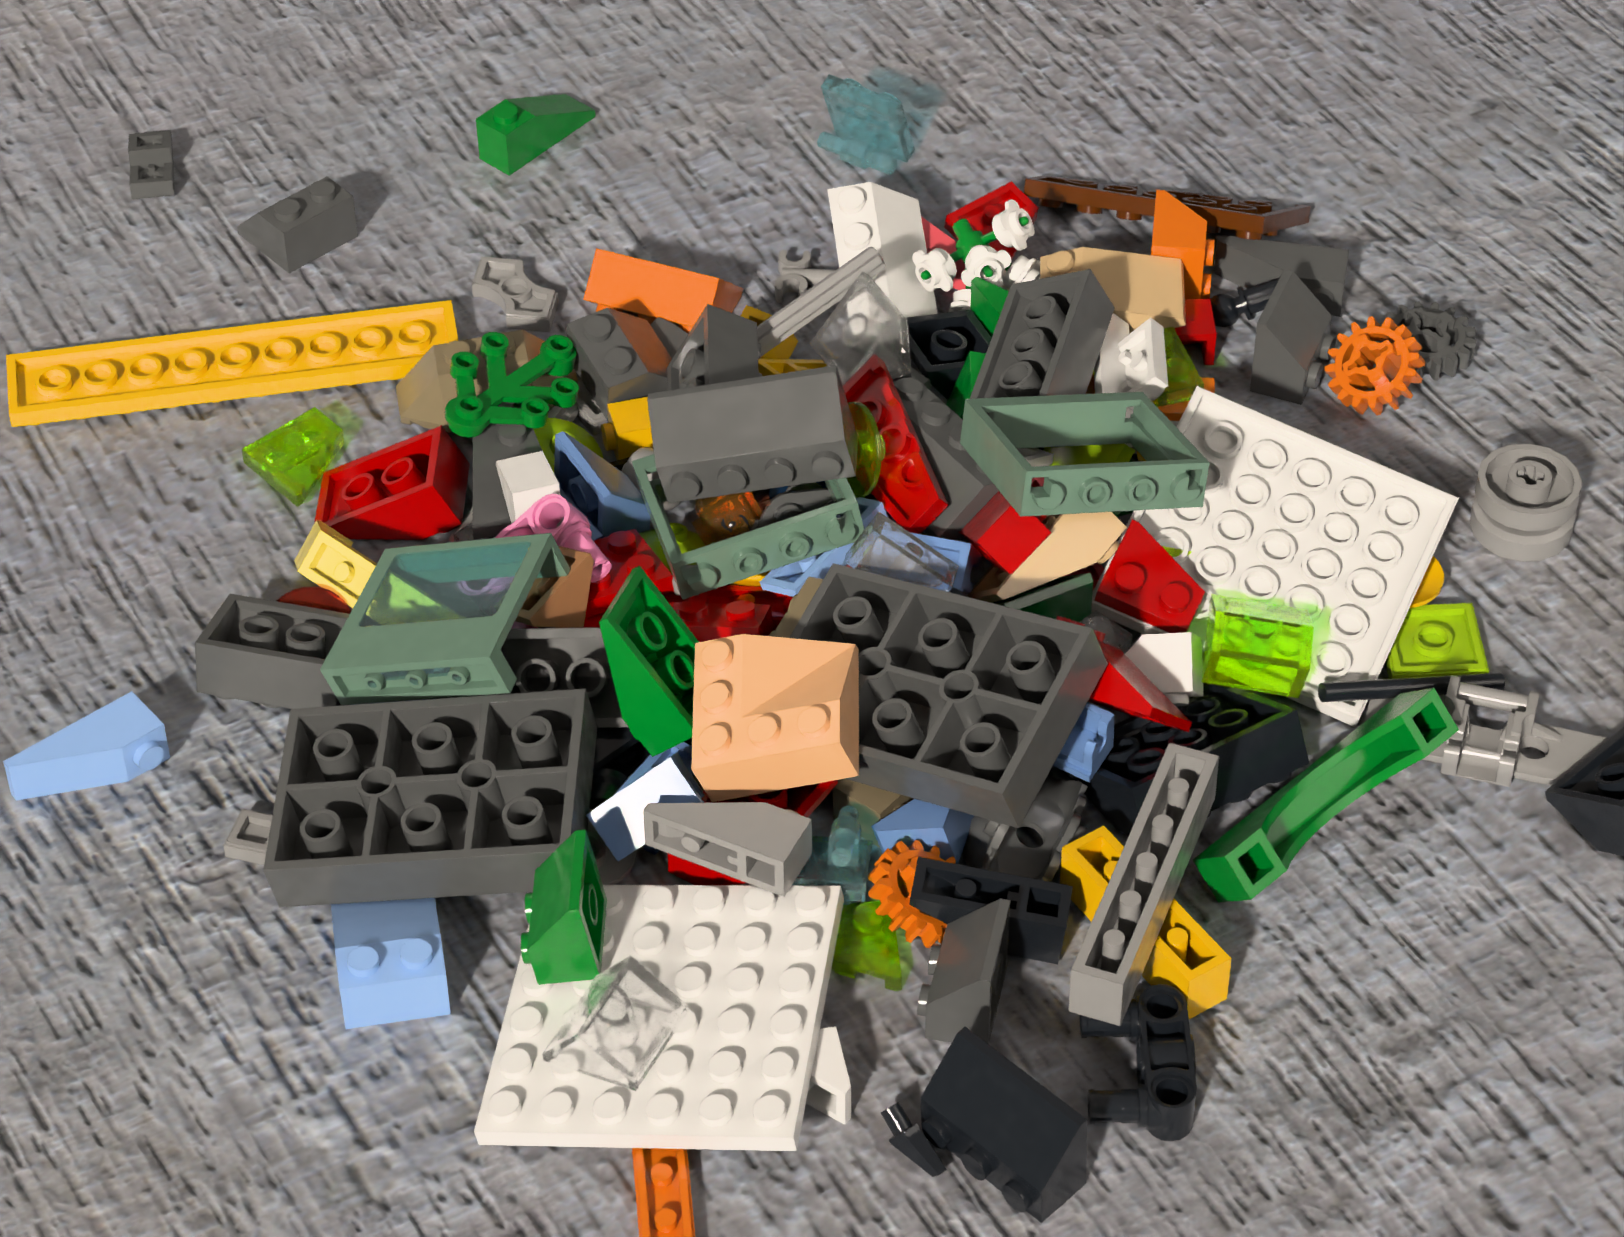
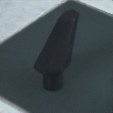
[881,1102,947,1177]

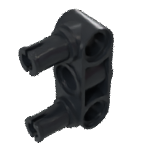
[1079,984,1197,1141]

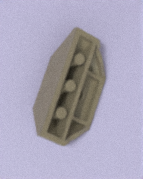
[396,330,579,433]

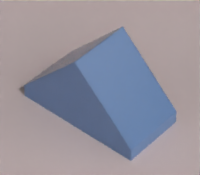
[871,799,974,864]

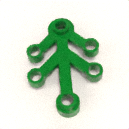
[445,332,579,437]

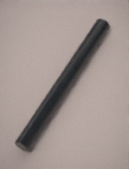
[1318,672,1505,702]

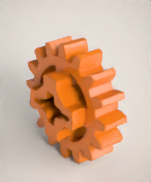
[1325,316,1425,415]
[868,840,956,948]

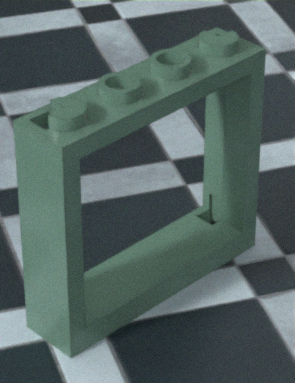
[960,392,1210,517]
[632,454,866,600]

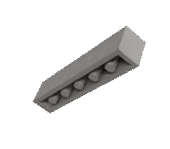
[1069,743,1219,1026]

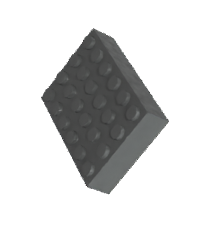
[789,563,1108,828]
[263,689,598,907]

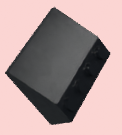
[1062,678,1310,836]

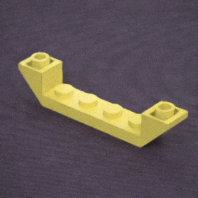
[294,520,461,625]

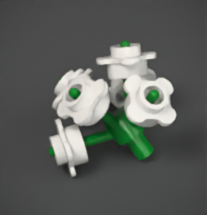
[912,199,1040,312]

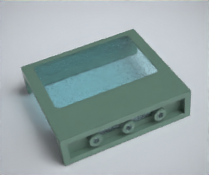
[320,533,571,705]

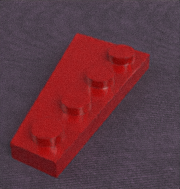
[843,354,949,534]

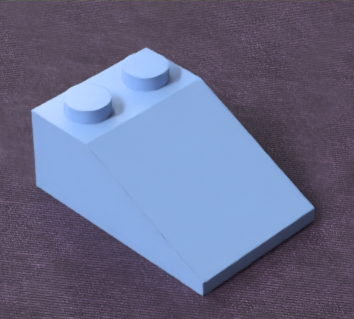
[331,898,451,1029]

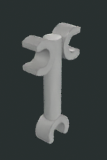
[775,250,835,303]

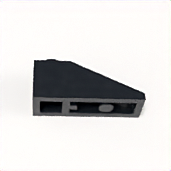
[909,857,1073,965]

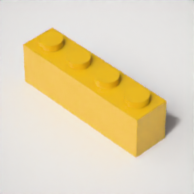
[1060,825,1232,1019]

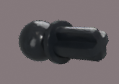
[1210,280,1278,327]

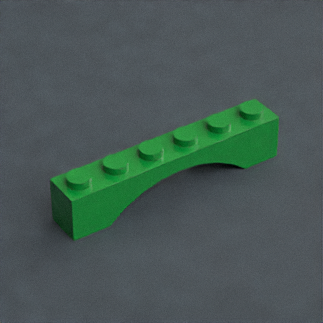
[1193,688,1459,903]

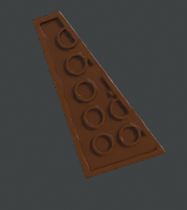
[1024,176,1311,240]

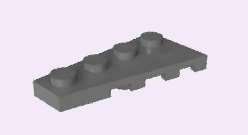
[472,402,564,540]

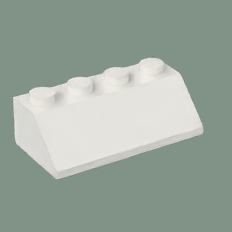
[827,182,938,357]

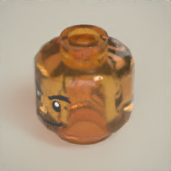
[691,492,763,546]

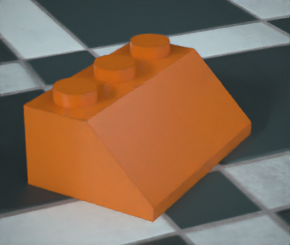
[583,248,744,333]

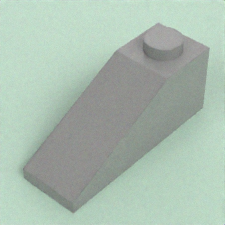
[643,802,812,897]

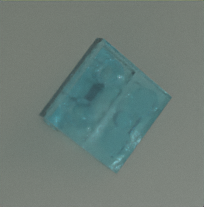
[817,74,915,175]
[792,806,873,905]

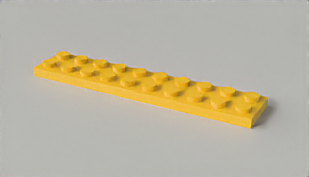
[6,300,459,427]

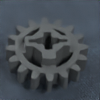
[1378,301,1476,381]

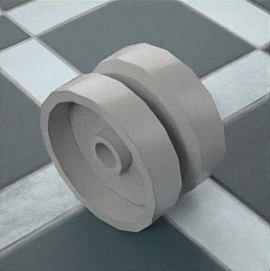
[1470,444,1582,562]

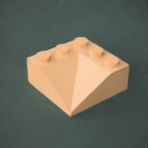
[691,634,859,802]

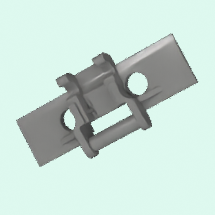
[1364,675,1608,787]

